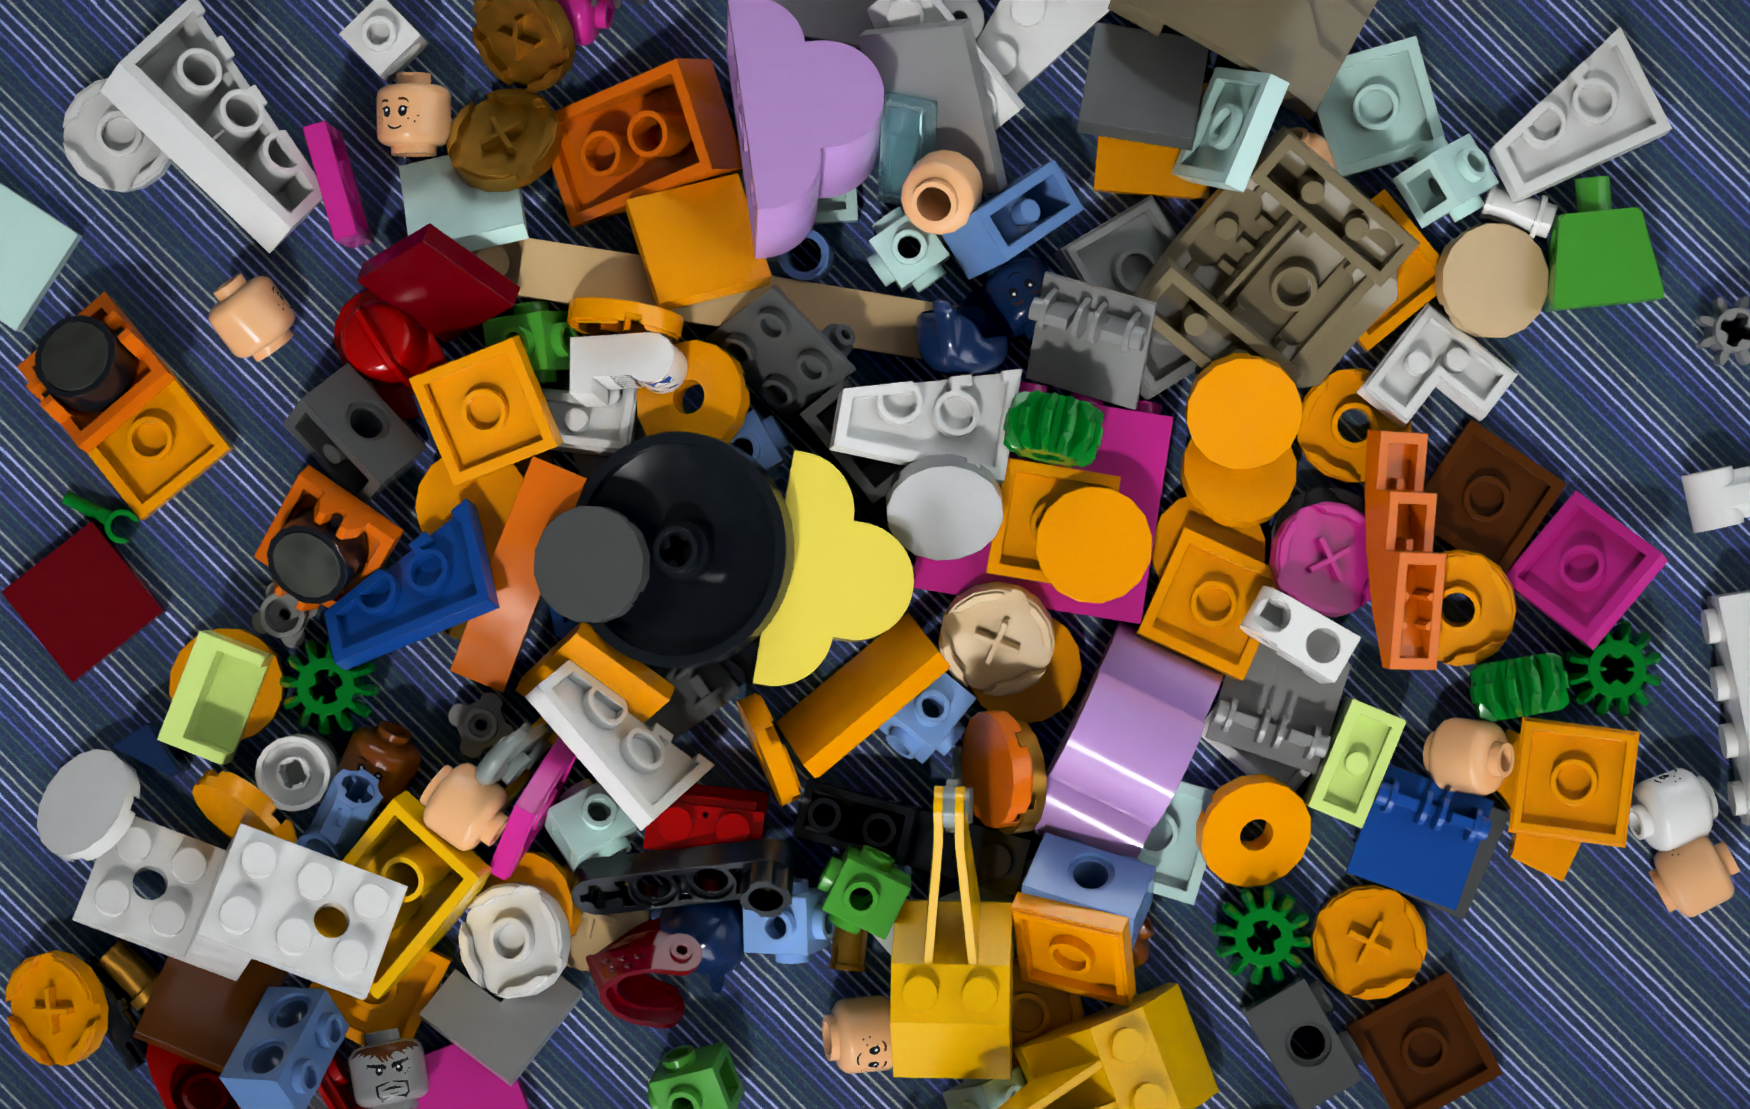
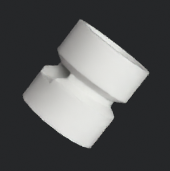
[255,732,340,812]

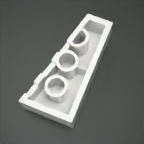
[100,0,323,254]
[1701,590,1750,826]

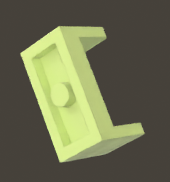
[157,630,274,765]
[1302,696,1407,828]

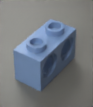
[219,986,349,1109]

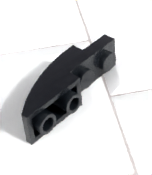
[793,779,1035,896]

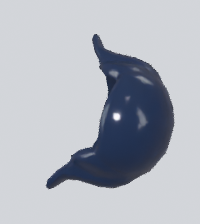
[916,290,1009,376]
[659,900,744,993]

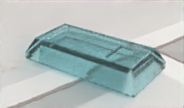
[877,91,937,206]

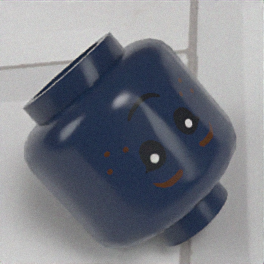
[980,252,1051,342]

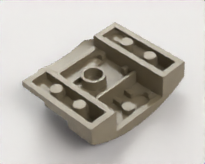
[1108,0,1378,121]
[1133,126,1420,388]

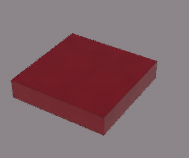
[356,223,520,343]
[2,521,166,682]

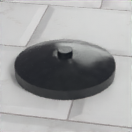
[575,431,794,668]

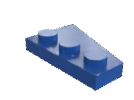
[324,498,500,670]

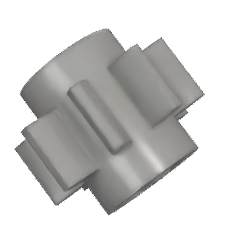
[1695,296,1750,366]

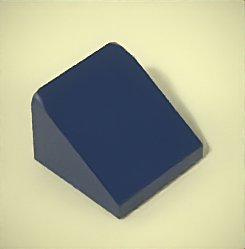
[114,721,190,777]

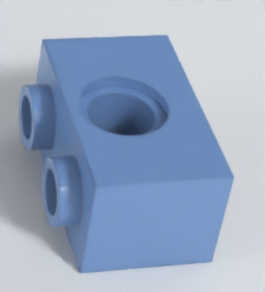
[942,159,1084,280]
[1021,832,1156,950]

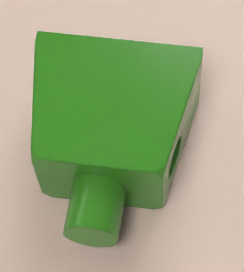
[1544,176,1664,312]

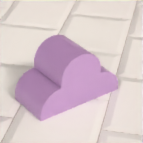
[726,0,884,259]
[1028,621,1224,858]

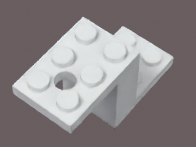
[72,816,408,1000]

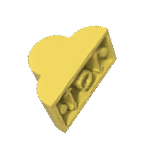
[752,450,914,687]

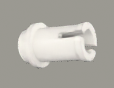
[1479,185,1557,239]

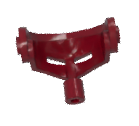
[586,918,703,1029]

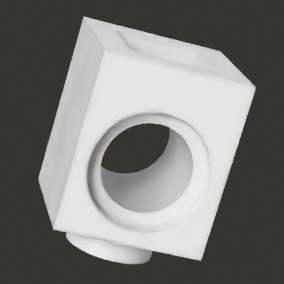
[339,0,429,84]

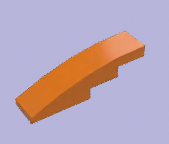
[1365,429,1447,670]
[450,456,588,693]

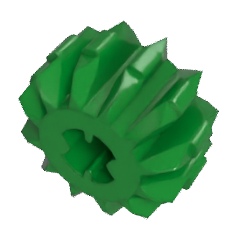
[1003,390,1104,468]
[1563,620,1662,717]
[280,639,380,735]
[1469,652,1570,722]
[1212,885,1311,985]

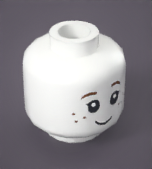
[1628,768,1718,852]

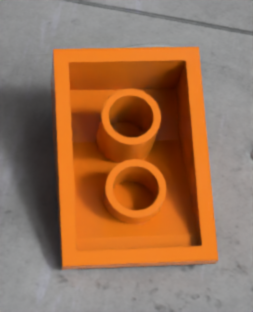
[552,58,742,228]

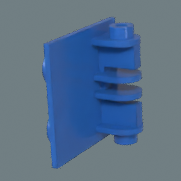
[1346,765,1494,911]

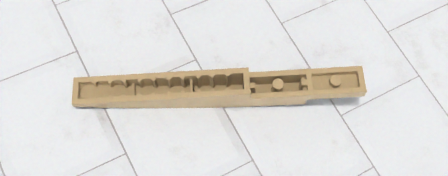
[471,238,959,360]

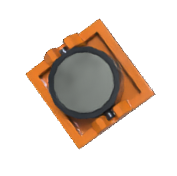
[17,292,176,454]
[254,465,404,612]

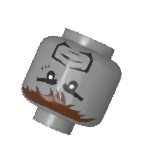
[348,1028,430,1109]

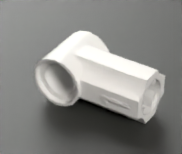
[1681,465,1750,533]

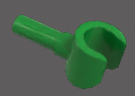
[62,491,140,544]

